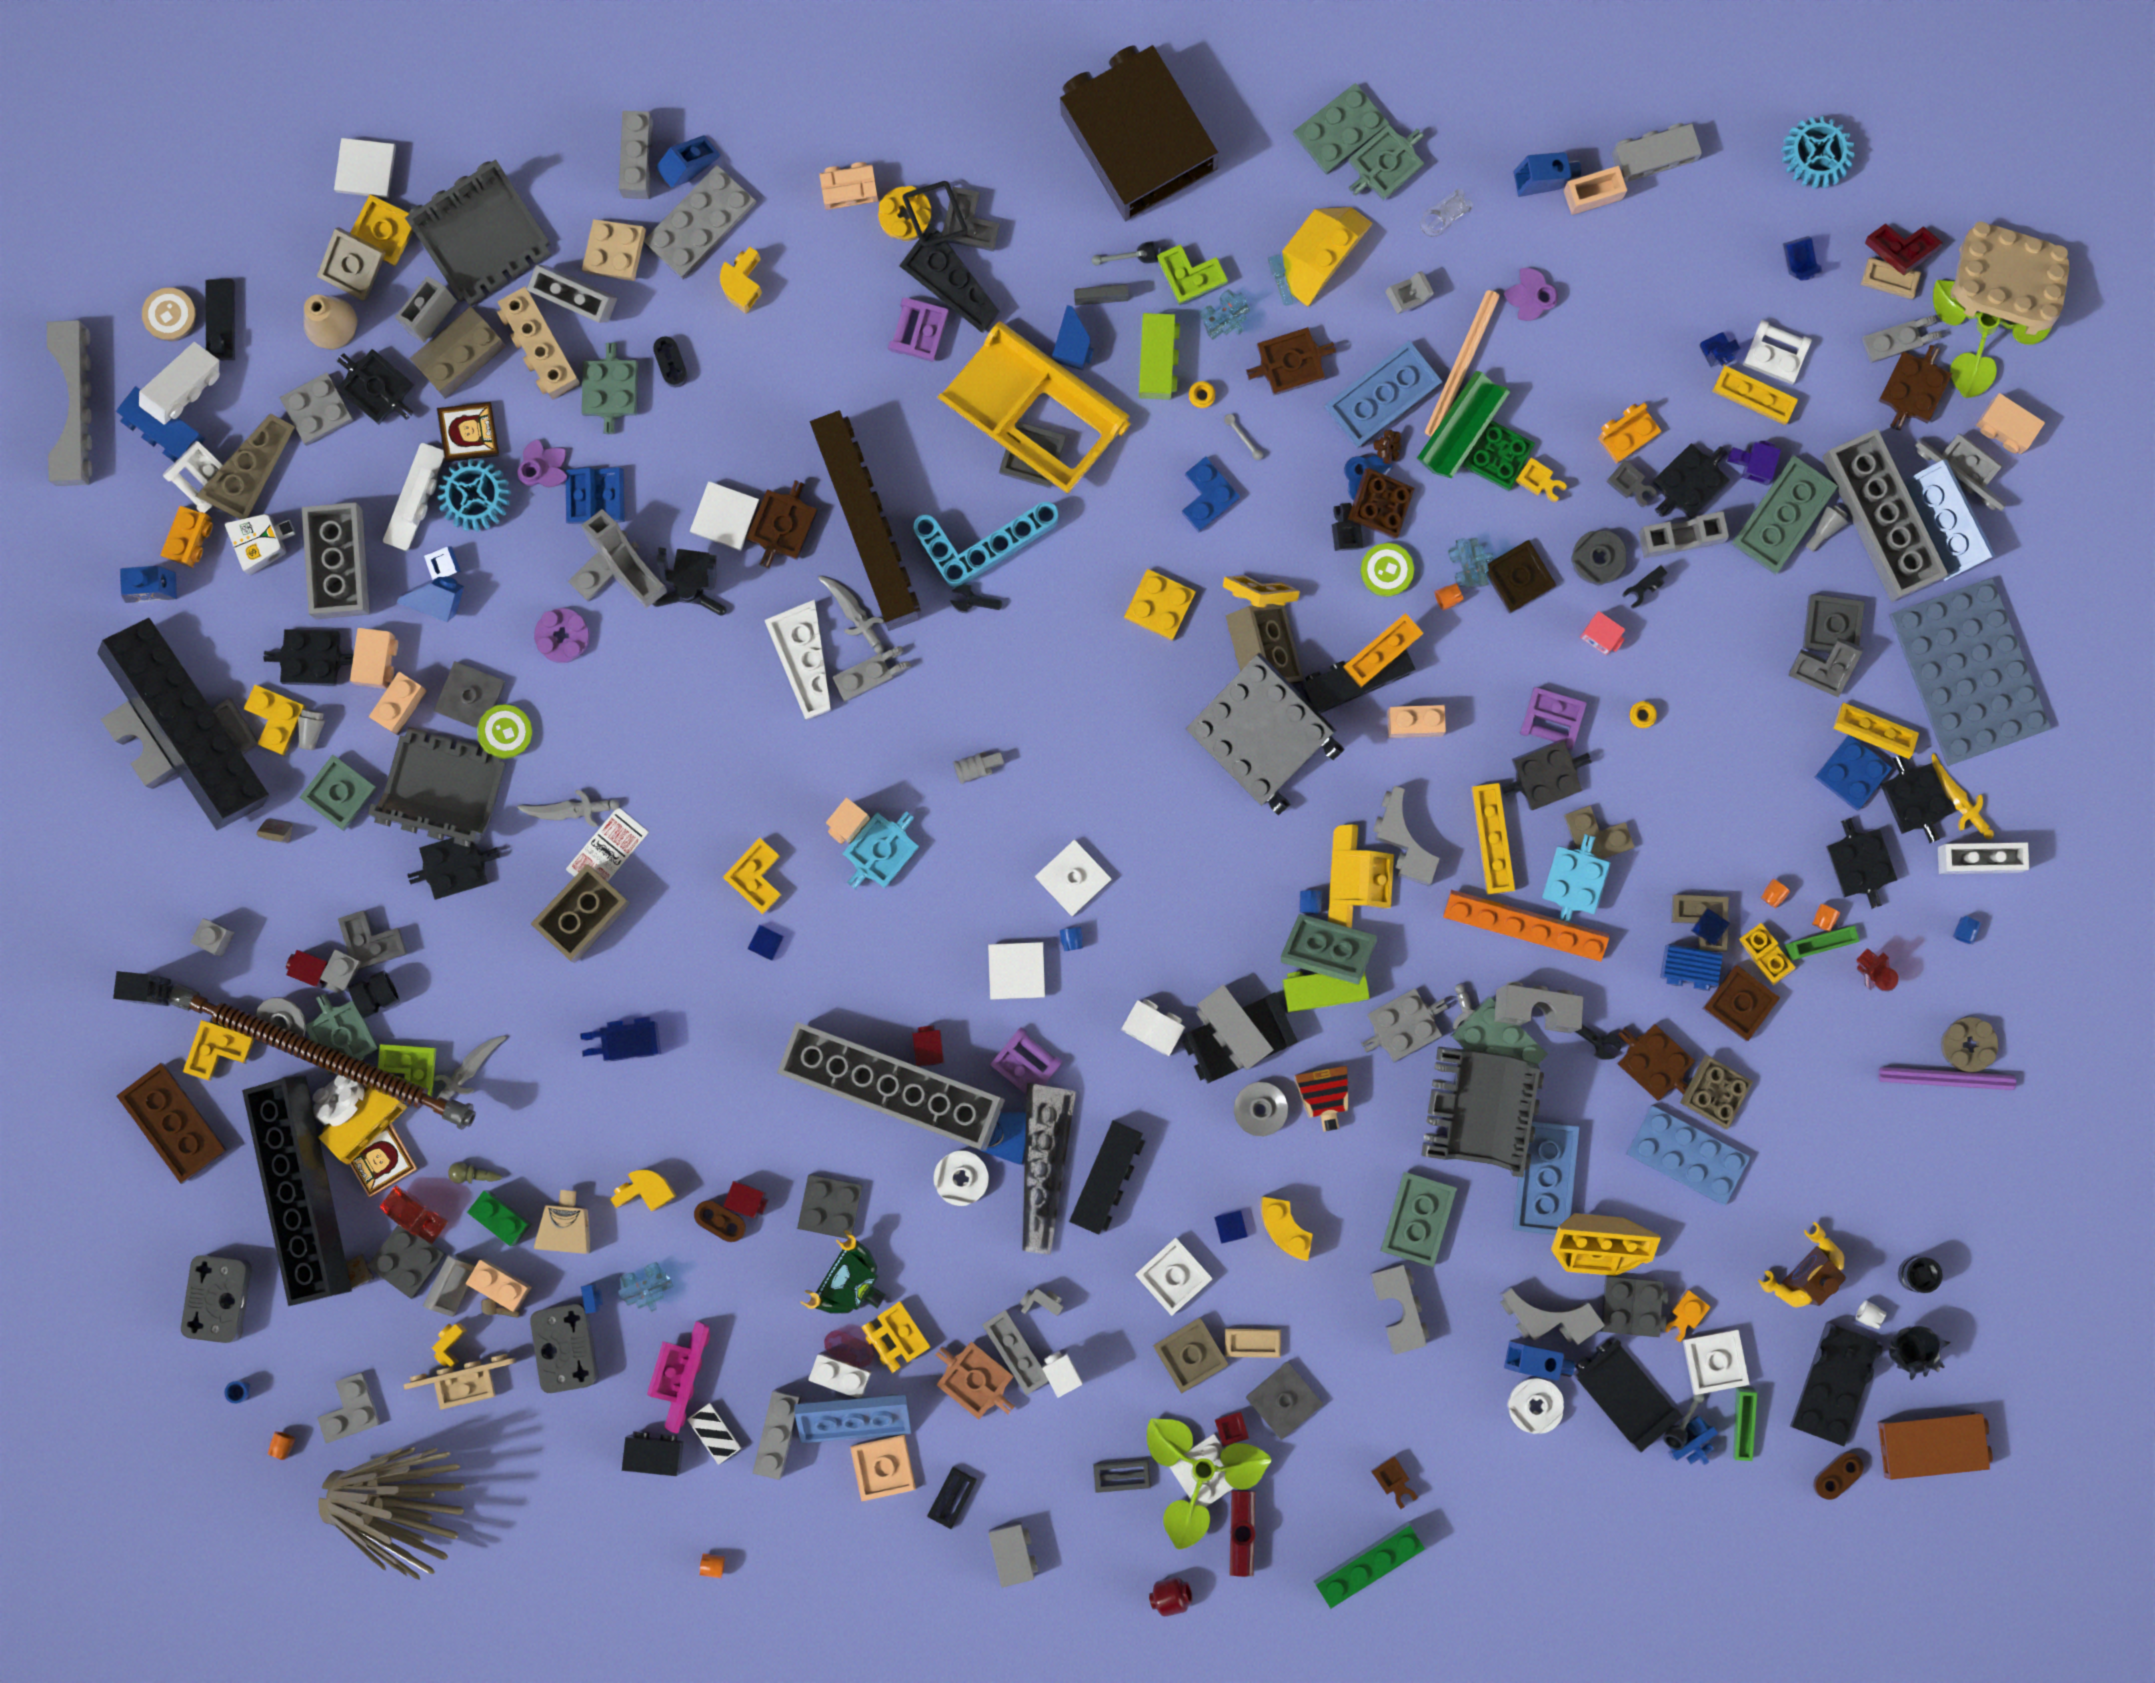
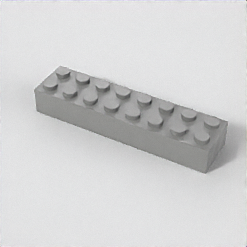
[777,1022,1005,1151]

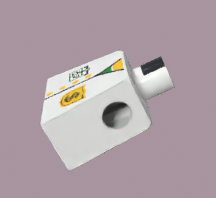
[225,514,296,576]

